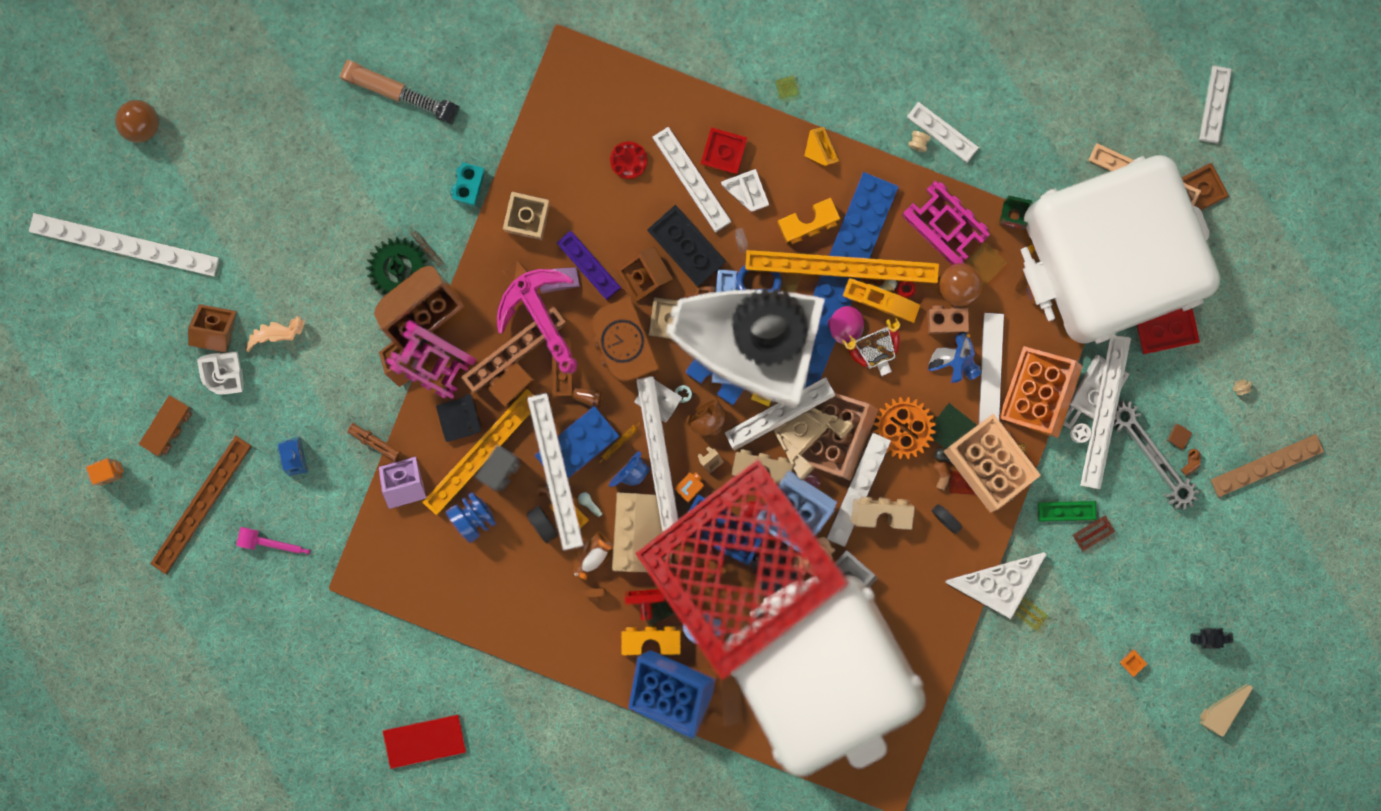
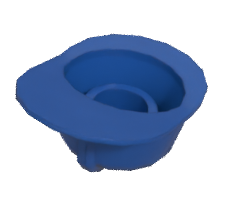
[609,451,650,487]

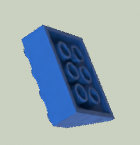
[628,650,715,739]

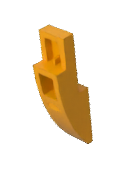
[842,278,920,323]

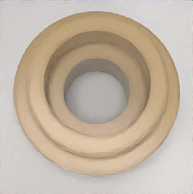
[1232,379,1252,395]

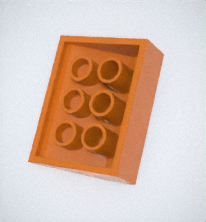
[999,346,1083,438]

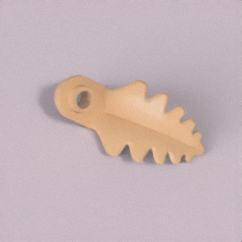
[246,316,304,352]

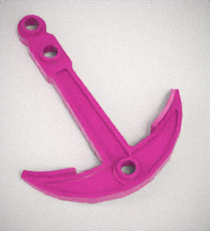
[497,269,577,374]

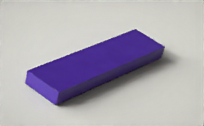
[557,231,621,301]

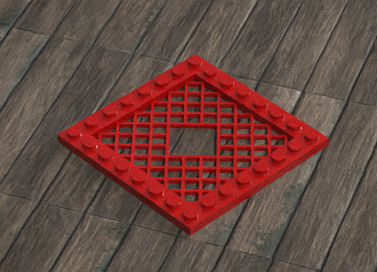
[635,459,849,680]

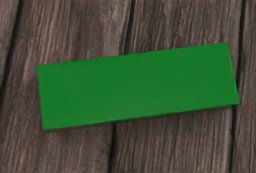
[1038,501,1097,522]

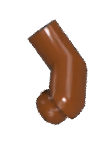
[1180,449,1201,477]

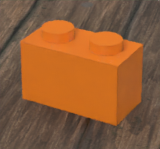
[86,458,124,486]

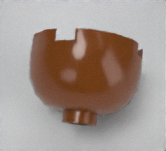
[686,399,725,436]

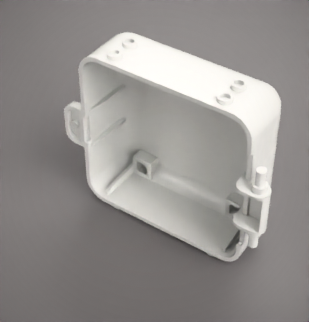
[1020,155,1220,344]
[725,576,925,776]

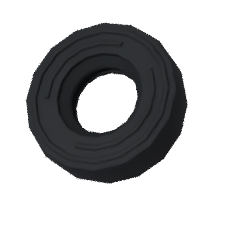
[932,504,963,534]

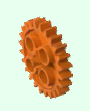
[873,397,936,459]

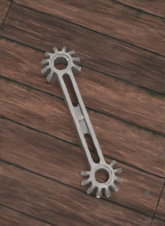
[1113,400,1199,510]

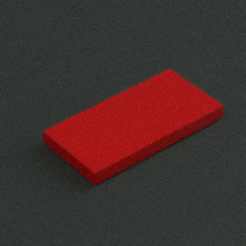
[382,714,466,769]

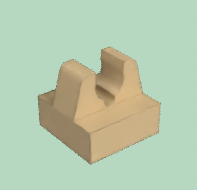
[698,447,724,474]

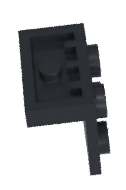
[436,394,483,442]

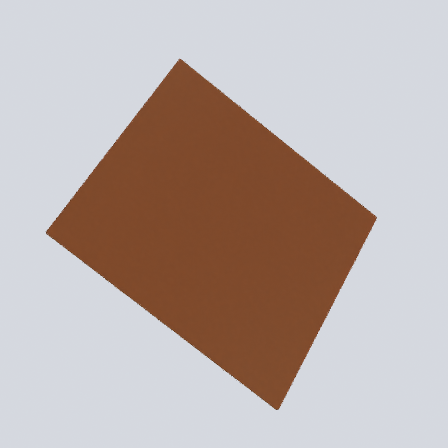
[329,24,1085,811]

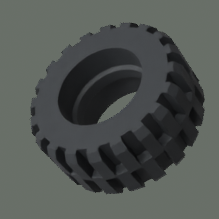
[732,289,808,366]

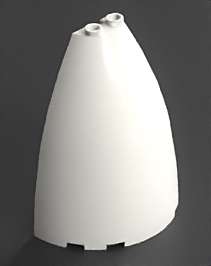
[666,290,824,408]

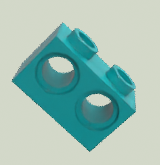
[450,162,486,207]

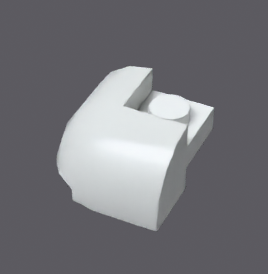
[197,352,244,394]

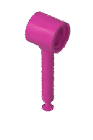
[236,527,311,556]

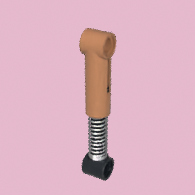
[339,60,460,125]

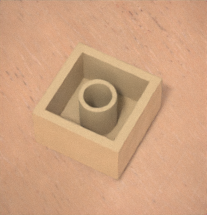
[503,192,550,240]

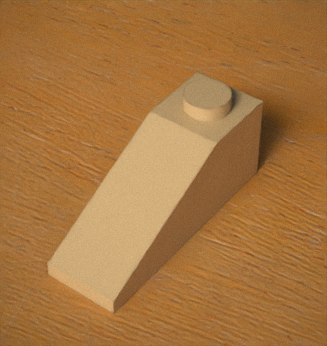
[1200,684,1253,737]

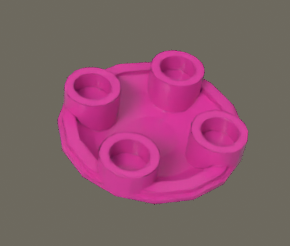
[827,306,864,344]

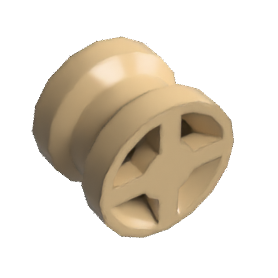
[908,131,931,152]

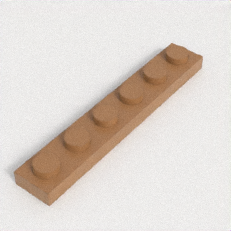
[1210,434,1324,497]

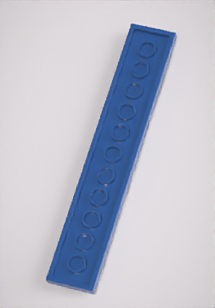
[802,172,899,390]

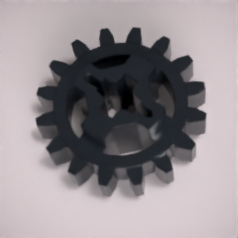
[1190,628,1234,649]

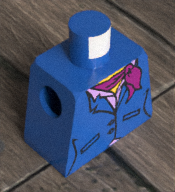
[278,437,308,476]

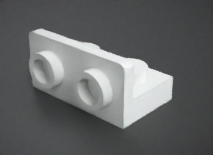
[634,380,682,422]

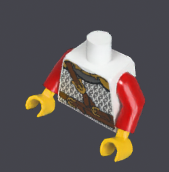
[842,318,900,376]

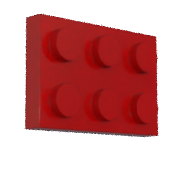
[1136,308,1200,355]

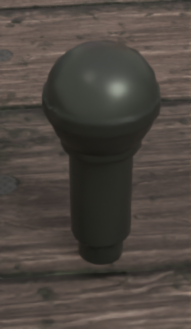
[934,448,953,464]

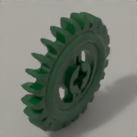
[366,237,428,296]

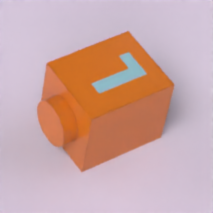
[674,472,704,502]

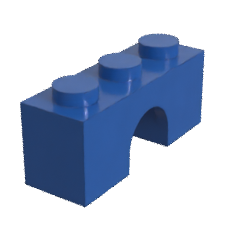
[685,359,744,406]

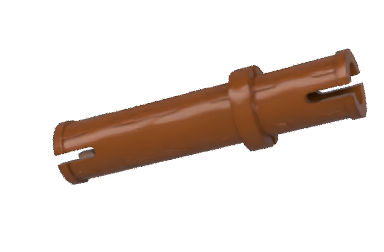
[347,423,402,462]

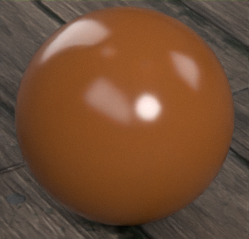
[115,100,159,143]
[939,263,983,306]

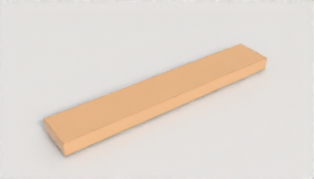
[1088,143,1201,206]

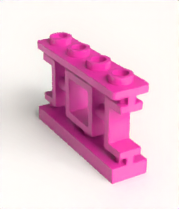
[901,181,990,265]
[386,321,476,399]

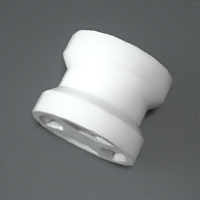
[1070,423,1091,443]

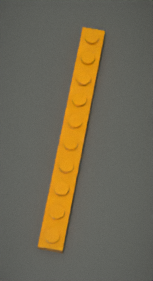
[745,250,939,283]

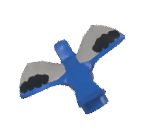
[928,332,982,383]

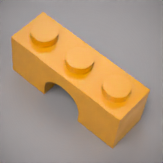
[777,198,840,245]
[622,626,680,655]

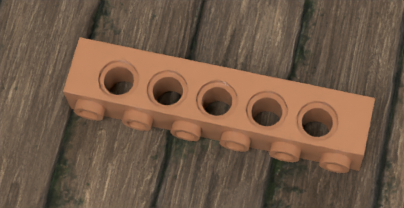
[462,307,566,394]

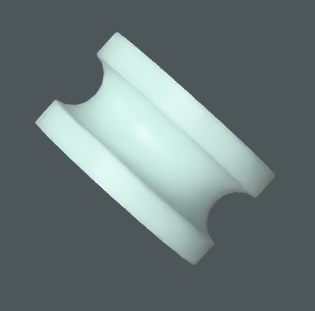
[675,385,692,403]

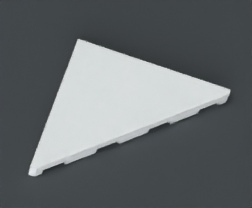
[945,552,1046,619]

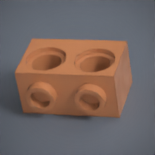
[928,305,969,334]

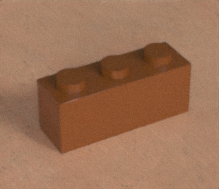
[139,395,192,457]

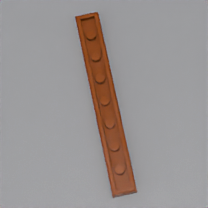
[150,435,252,574]

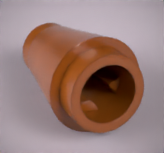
[573,388,602,408]

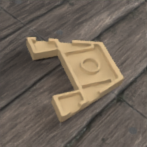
[774,408,854,480]

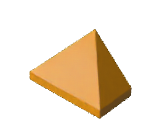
[804,127,839,166]

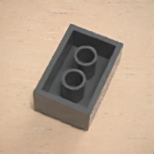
[475,445,521,492]

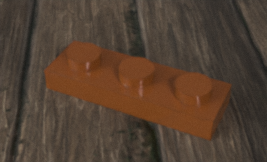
[552,338,572,396]

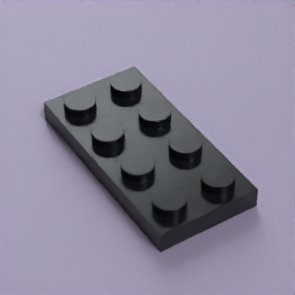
[647,204,726,288]

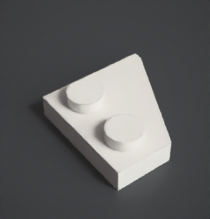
[721,169,769,212]

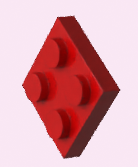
[700,127,748,175]

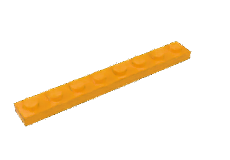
[422,389,535,515]

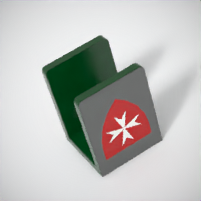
[999,195,1033,230]

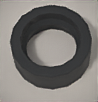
[526,505,559,544]

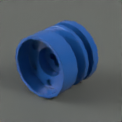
[446,492,497,544]

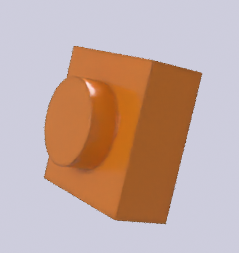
[1119,649,1147,677]

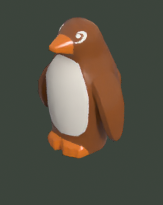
[572,531,613,580]

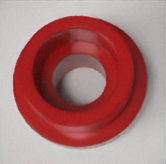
[896,281,916,298]

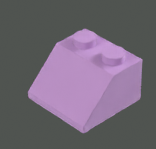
[379,457,426,509]

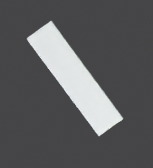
[1199,66,1232,144]
[906,102,979,163]

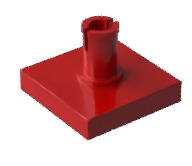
[625,589,664,620]

